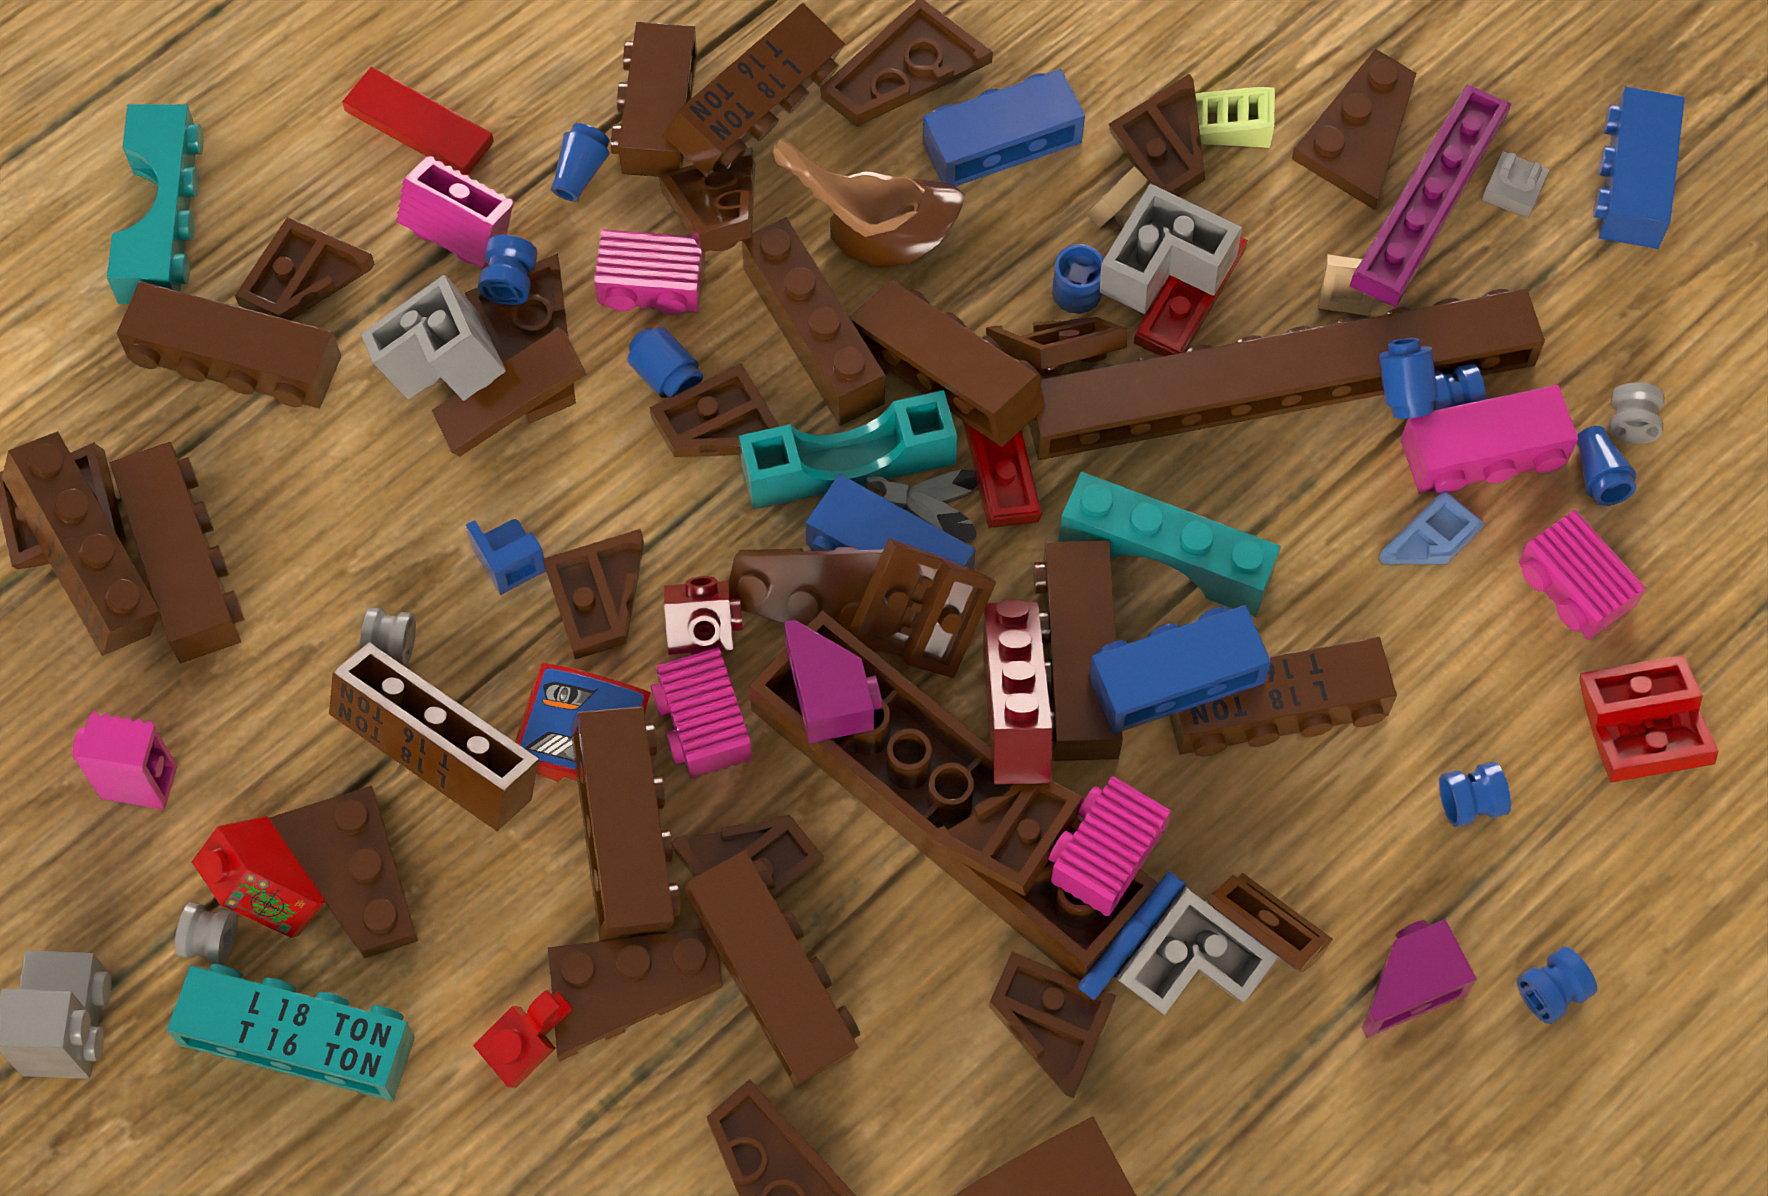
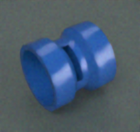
[477,235,538,306]
[1052,244,1104,314]
[1434,364,1486,410]
[1439,762,1511,827]
[1516,947,1598,1024]

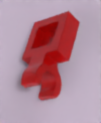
[473,990,573,1088]

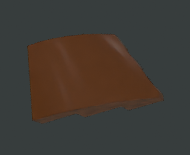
[954,1117,1136,1196]

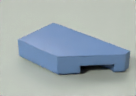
[1378,491,1485,565]

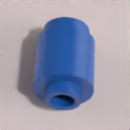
[627,327,703,398]
[1379,338,1438,419]

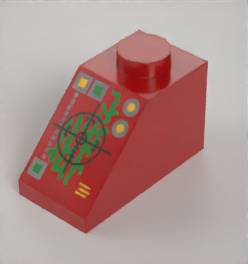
[191,816,326,938]

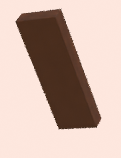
[432,327,586,457]

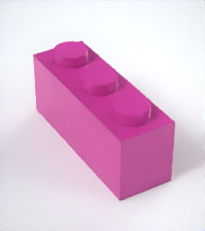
[1401,385,1578,494]

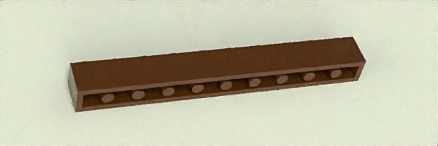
[1029,288,1545,460]

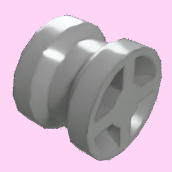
[1609,382,1665,444]
[360,607,416,666]
[175,902,238,965]

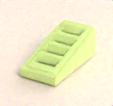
[1195,87,1275,148]

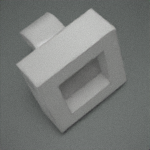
[1482,151,1550,219]

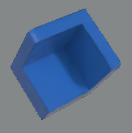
[465,519,546,595]

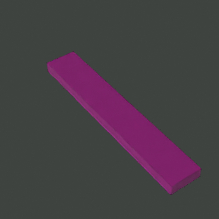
[1349,84,1512,308]

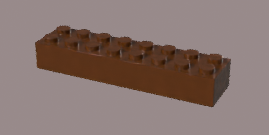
[749,610,1158,980]

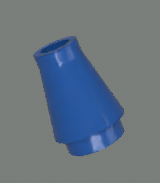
[550,123,610,202]
[1576,426,1636,506]

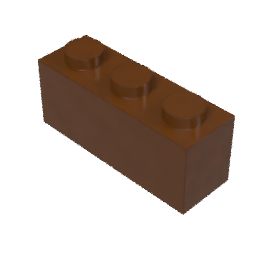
[611,22,698,177]

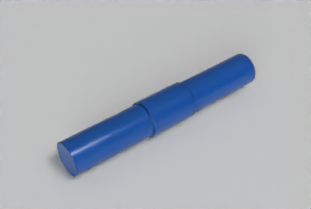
[1077,871,1186,1000]

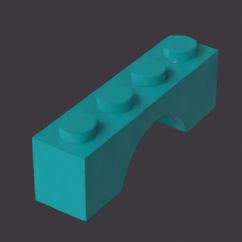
[107,104,204,304]
[739,390,957,510]
[1058,472,1281,617]

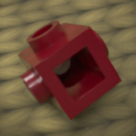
[664,576,743,655]

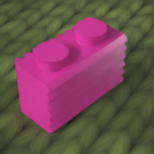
[396,156,514,269]
[594,229,705,315]
[1519,510,1646,640]
[650,647,752,778]
[72,711,177,809]
[1048,776,1171,916]

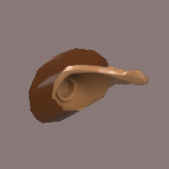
[773,139,965,268]

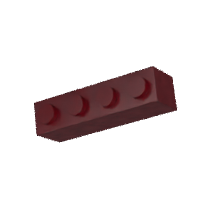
[983,599,1052,784]

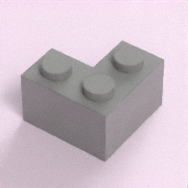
[1100,184,1242,314]
[361,274,506,401]
[1114,887,1278,1015]
[0,950,112,1079]

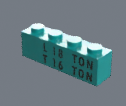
[167,964,415,1101]

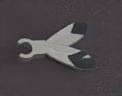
[865,469,978,543]

